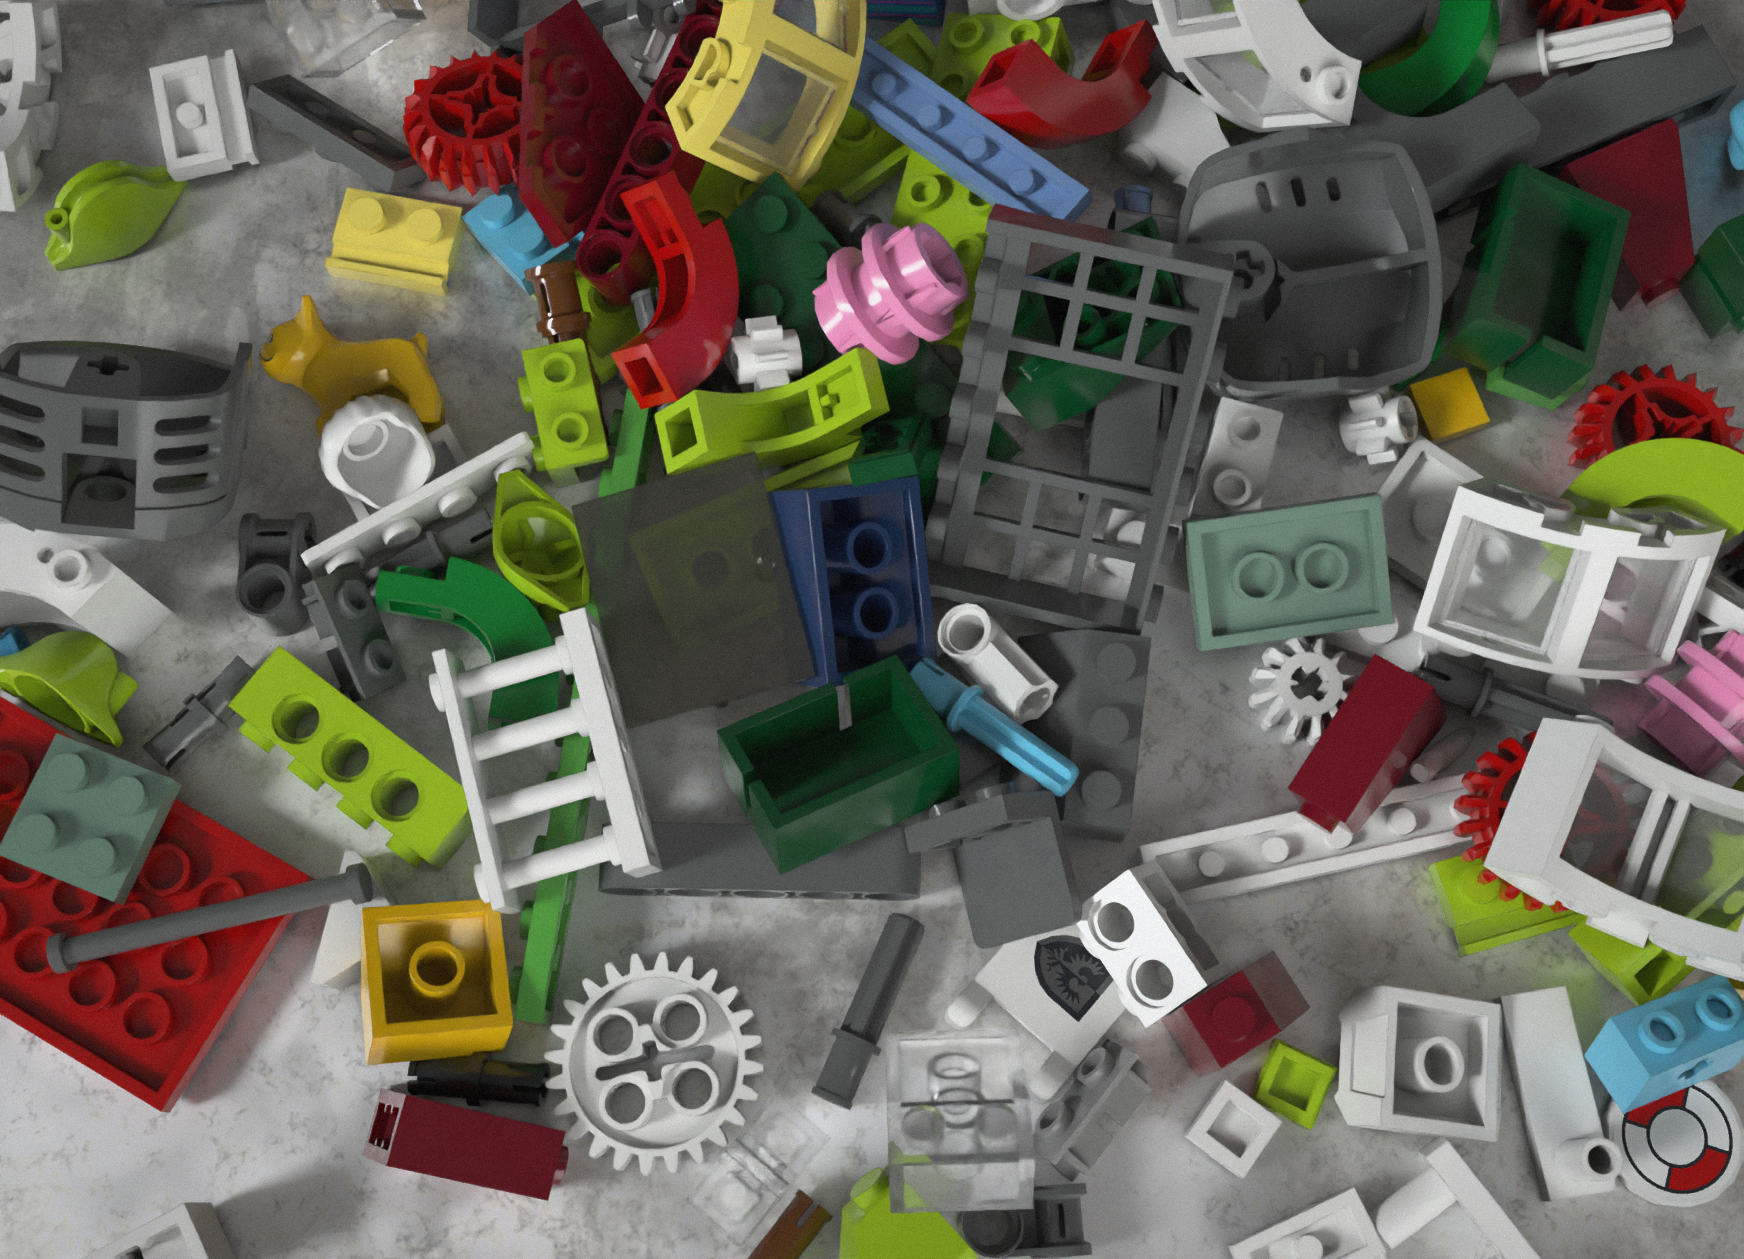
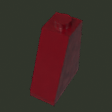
[1557,118,1695,312]
[1287,654,1448,836]
[1161,950,1311,1078]
[362,1088,569,1201]

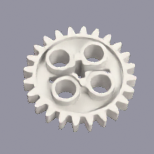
[544,952,765,1176]

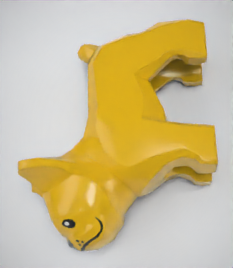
[259,295,445,438]

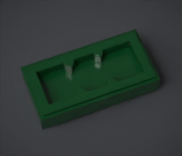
[848,411,934,487]

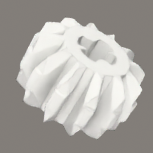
[1248,637,1359,746]

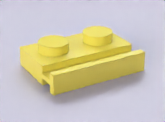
[324,187,465,296]

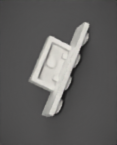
[301,423,535,578]

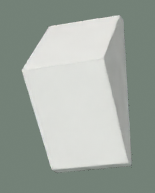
[310,850,400,990]

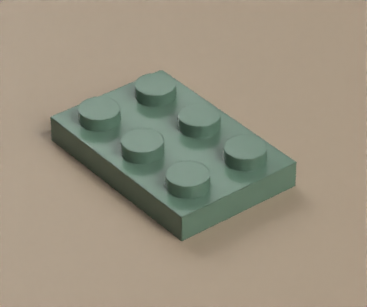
[1182,492,1394,651]

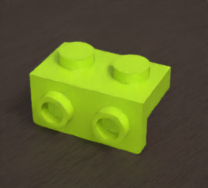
[517,338,609,488]

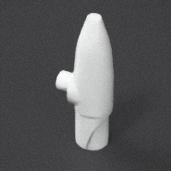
[1410,727,1476,783]

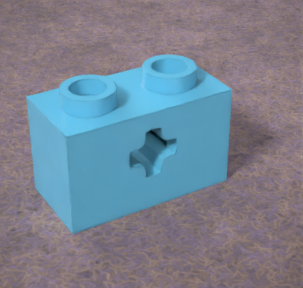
[1584,975,1744,1114]

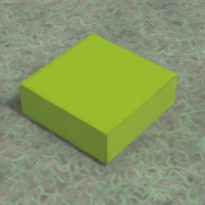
[1248,1038,1338,1130]

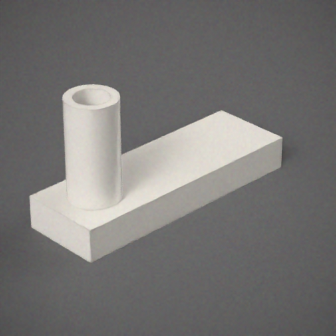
[1493,985,1623,1202]
[1368,1137,1541,1259]

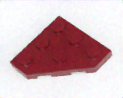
[518,0,668,248]

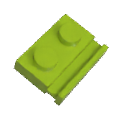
[1428,844,1585,958]

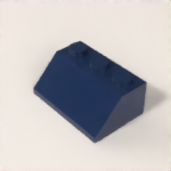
[768,476,938,687]

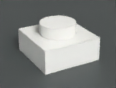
[1184,1080,1282,1178]

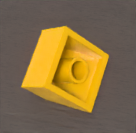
[361,899,513,1066]

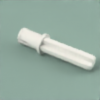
[1486,9,1674,84]

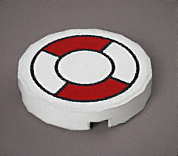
[1602,1079,1744,1207]

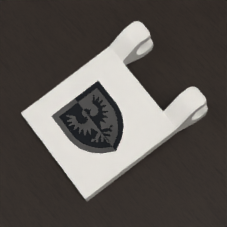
[944,901,1159,1104]

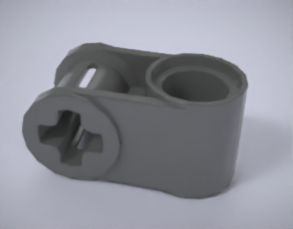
[235,512,317,637]
[957,1183,1092,1258]

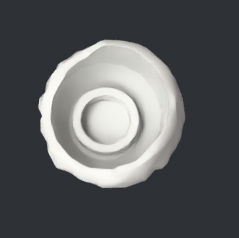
[318,394,435,509]

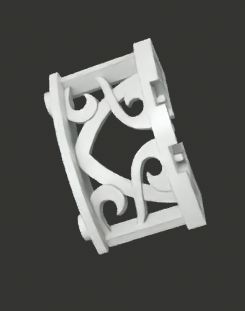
[0,0,62,212]

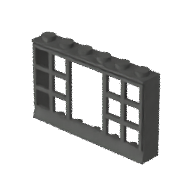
[925,203,1244,636]

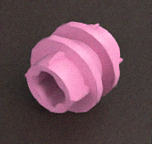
[812,223,970,365]
[1636,629,1744,780]

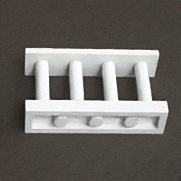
[429,607,663,915]

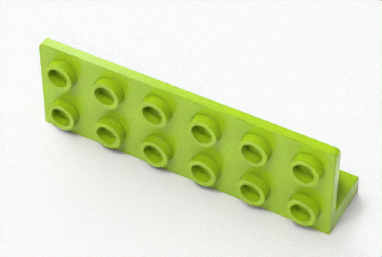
[890,12,1075,357]

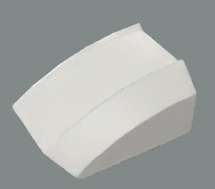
[1334,986,1504,1143]

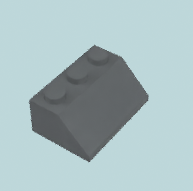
[999,629,1152,843]

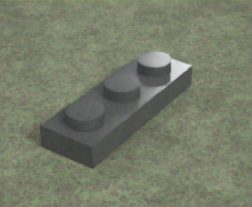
[246,74,426,193]

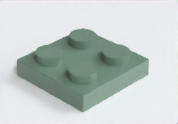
[0,733,182,905]

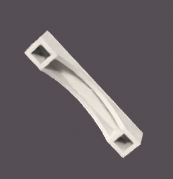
[1115,72,1463,310]

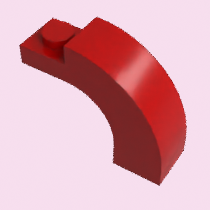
[966,19,1159,150]
[611,170,739,410]

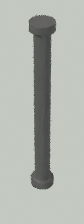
[46,862,373,974]

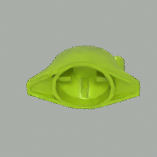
[44,160,188,271]
[492,469,590,622]
[0,631,139,749]

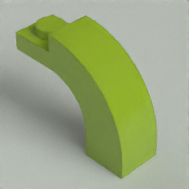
[654,347,890,476]
[1537,438,1744,582]

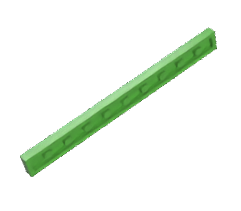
[509,389,657,1027]

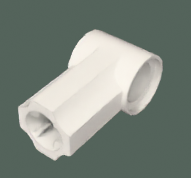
[938,603,1059,725]

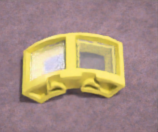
[665,0,867,192]

